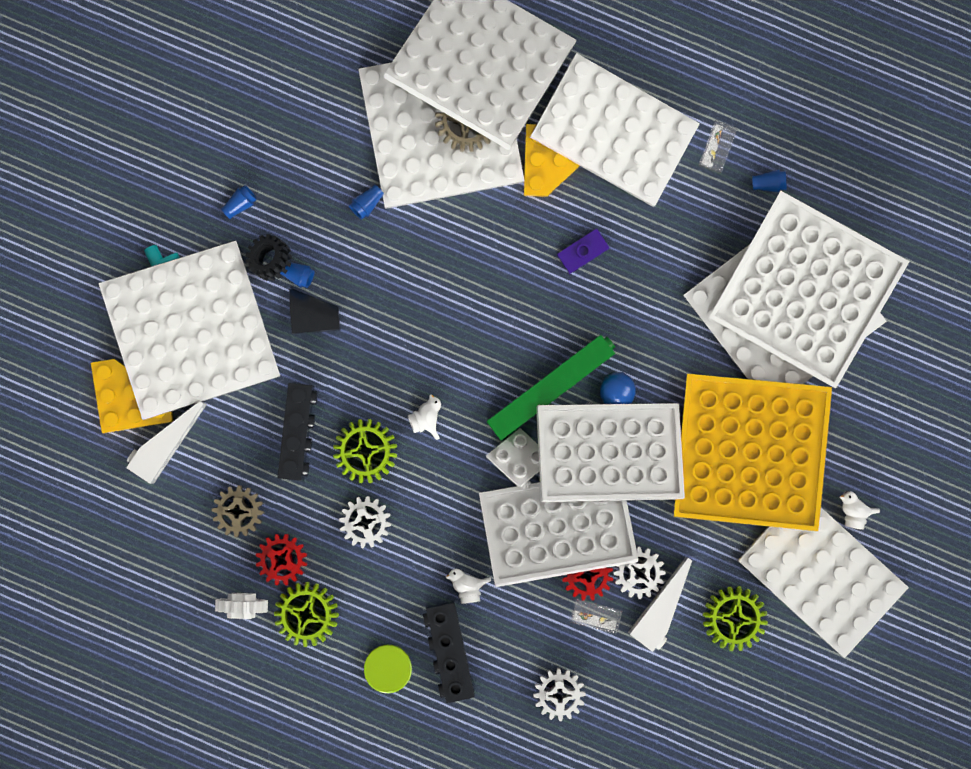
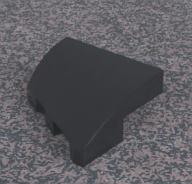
[289,289,341,334]

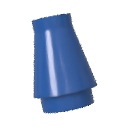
[752,169,787,193]
[221,185,257,219]
[349,185,384,219]
[280,262,315,288]

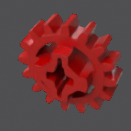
[256,534,308,585]
[562,567,613,601]

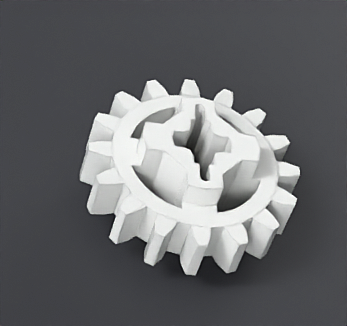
[339,496,392,548]
[613,547,666,599]
[215,593,268,619]
[533,668,586,721]

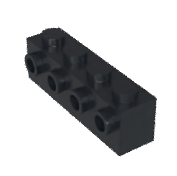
[277,383,318,481]
[423,601,475,704]

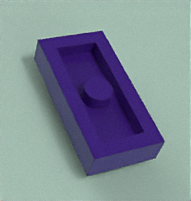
[557,229,610,275]

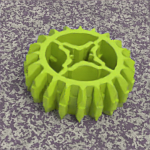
[333,419,397,483]
[274,582,339,647]
[702,586,768,651]

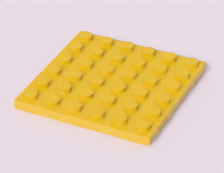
[674,374,832,531]

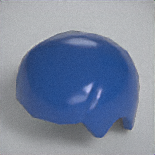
[600,372,636,404]

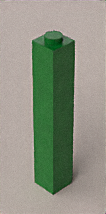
[487,335,616,440]

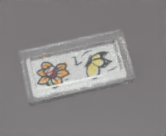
[698,120,737,174]
[570,599,622,634]

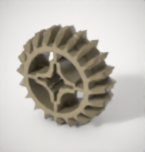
[435,112,491,152]

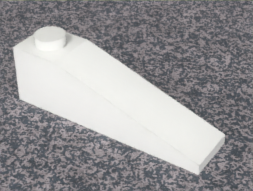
[126,401,207,484]
[628,557,692,652]

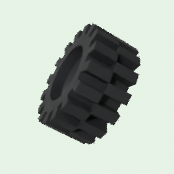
[245,234,292,281]

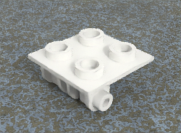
[486,428,539,489]

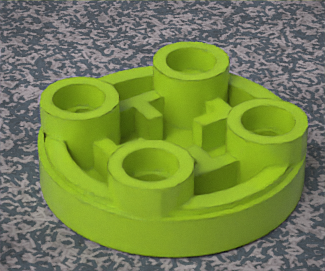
[364,644,412,693]

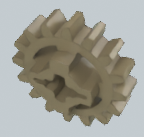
[212,485,265,538]

